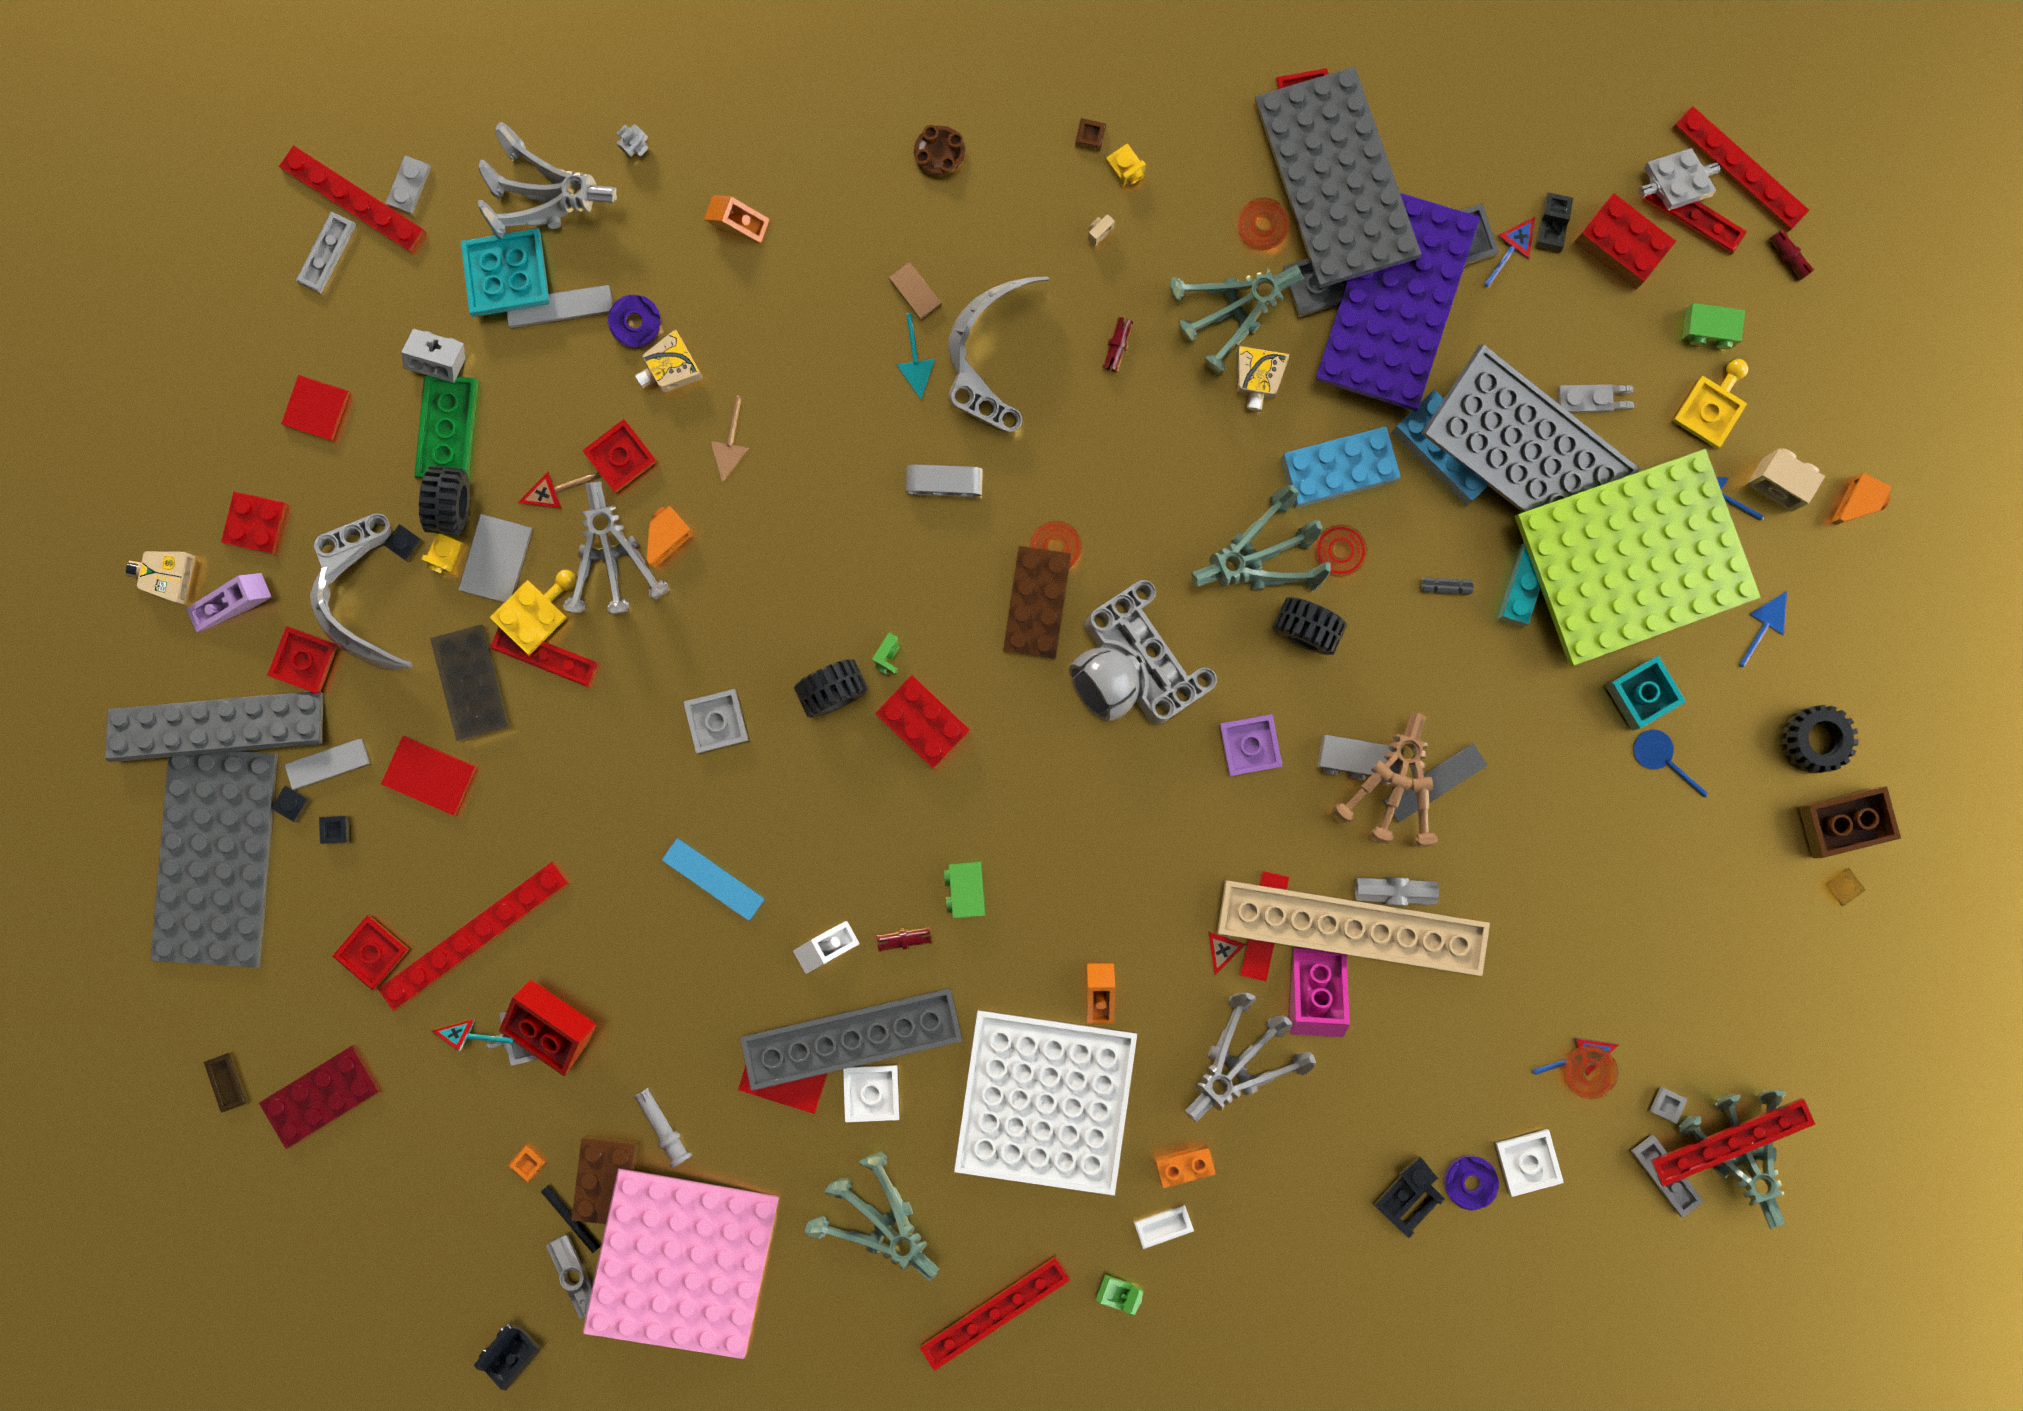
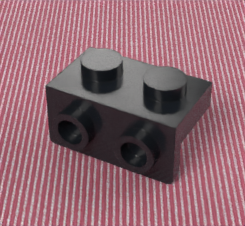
[474,1324,541,1391]

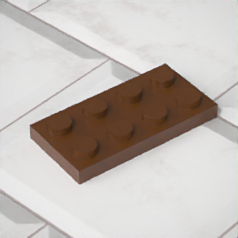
[1003,546,1071,659]

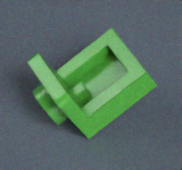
[1096,1275,1143,1316]

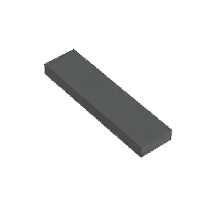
[1383,743,1488,823]

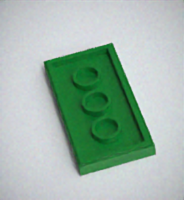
[414,374,479,480]

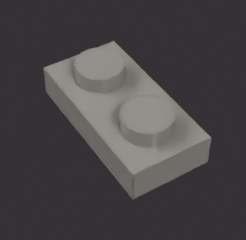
[386,156,431,215]

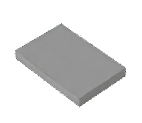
[459,514,533,603]

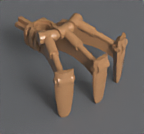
[1331,712,1438,848]

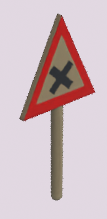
[1208,931,1246,975]

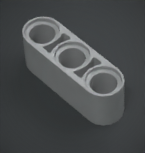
[905,465,983,497]

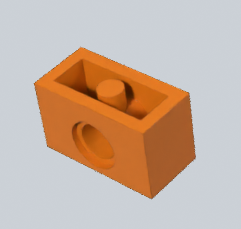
[1154,1145,1216,1188]

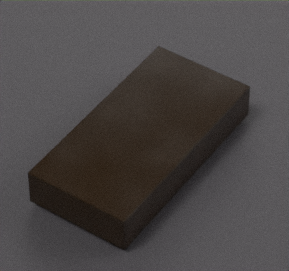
[204,1052,249,1113]

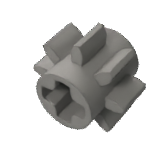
[616,124,648,157]

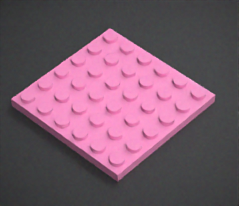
[583,1168,779,1359]

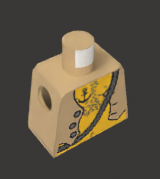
[635,330,703,392]
[1237,346,1289,411]

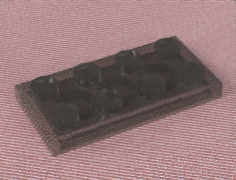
[430,624,510,741]

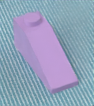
[186,573,271,632]

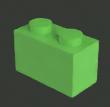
[1682,303,1745,350]
[944,862,985,918]

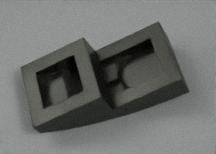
[1536,192,1573,253]

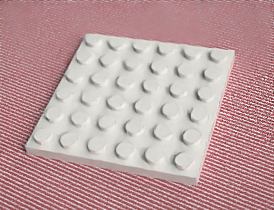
[954,1010,1137,1196]

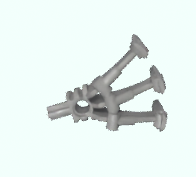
[478,122,617,239]
[563,481,669,614]
[1184,992,1316,1123]

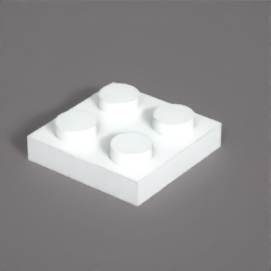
[843,1065,900,1122]
[1495,1129,1564,1197]

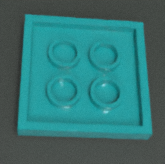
[461,228,550,317]

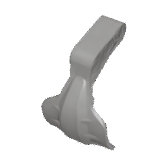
[948,277,1050,432]
[310,513,413,670]

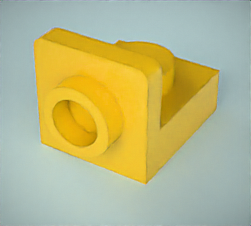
[1106,143,1146,186]
[422,533,464,574]

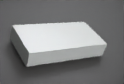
[1134,1204,1194,1249]

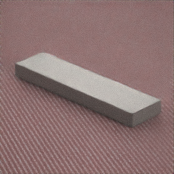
[507,285,613,328]

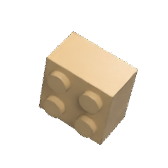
[1747,448,1825,511]

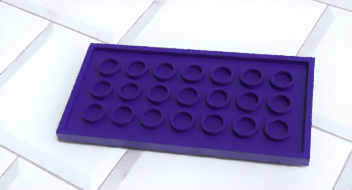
[1315,193,1480,412]

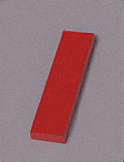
[1643,194,1747,255]
[490,627,599,688]
[1240,871,1289,981]

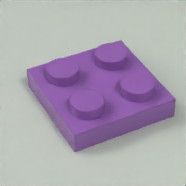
[1219,714,1283,777]

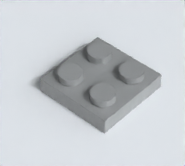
[683,689,749,754]

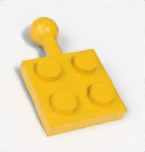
[1673,358,1748,449]
[490,570,577,655]

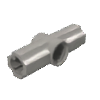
[1355,877,1439,905]
[546,1234,592,1319]

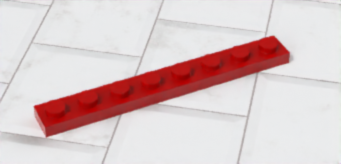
[378,862,569,1011]

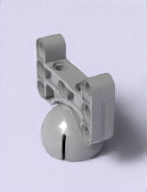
[1069,580,1217,725]

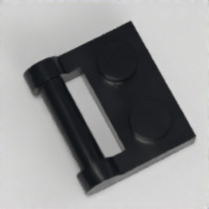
[1373,1176,1446,1238]

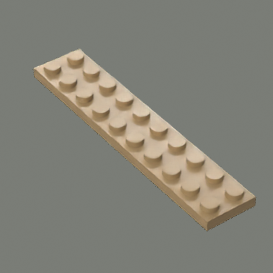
[1217,880,1490,976]

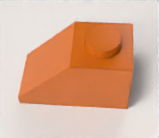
[704,195,770,243]
[1831,472,1892,525]
[647,506,693,567]
[1087,963,1115,1024]

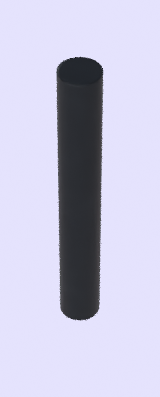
[541,1185,601,1254]

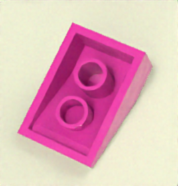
[1289,947,1350,1037]

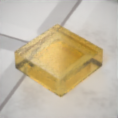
[1826,868,1865,906]

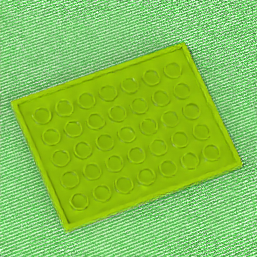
[1515,449,1761,667]

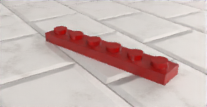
[1673,106,1809,231]
[279,145,425,253]
[1650,1098,1816,1187]
[920,1256,1070,1371]

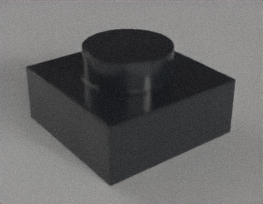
[384,524,423,562]
[271,786,310,822]
[319,816,349,844]
[1399,1156,1438,1196]

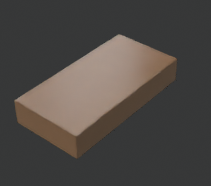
[889,262,942,320]

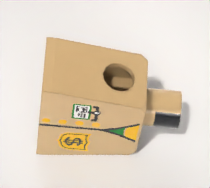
[126,551,195,605]

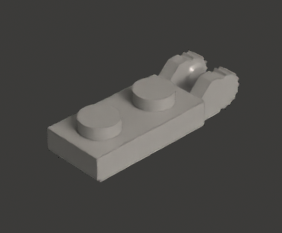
[1558,385,1634,413]

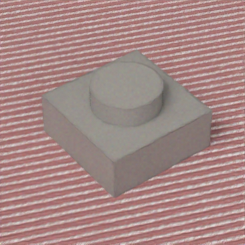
[1650,1087,1688,1124]

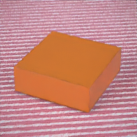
[508,1145,547,1184]

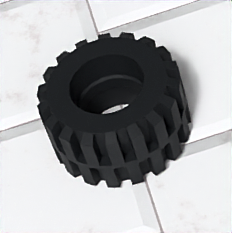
[419,466,470,535]
[1273,597,1347,655]
[794,659,868,717]
[1781,705,1859,773]

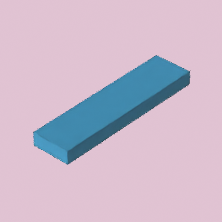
[662,838,765,921]

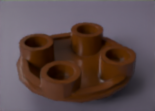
[914,125,966,176]

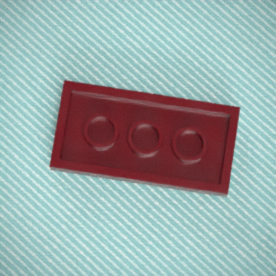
[259,1045,381,1149]

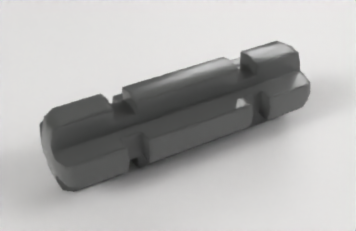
[1421,577,1474,595]

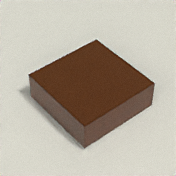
[1075,118,1106,151]

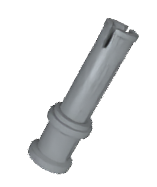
[634,1088,692,1168]

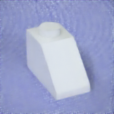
[793,921,860,974]

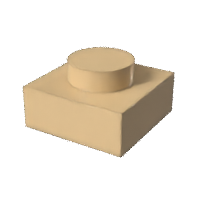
[1088,214,1115,246]

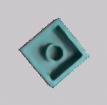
[1605,656,1686,731]

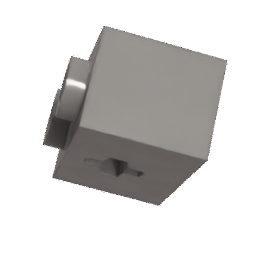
[401,329,465,383]

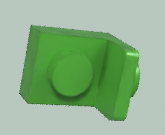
[872,632,900,676]

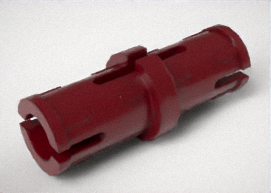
[1769,229,1814,281]
[1102,317,1134,373]
[876,926,932,952]

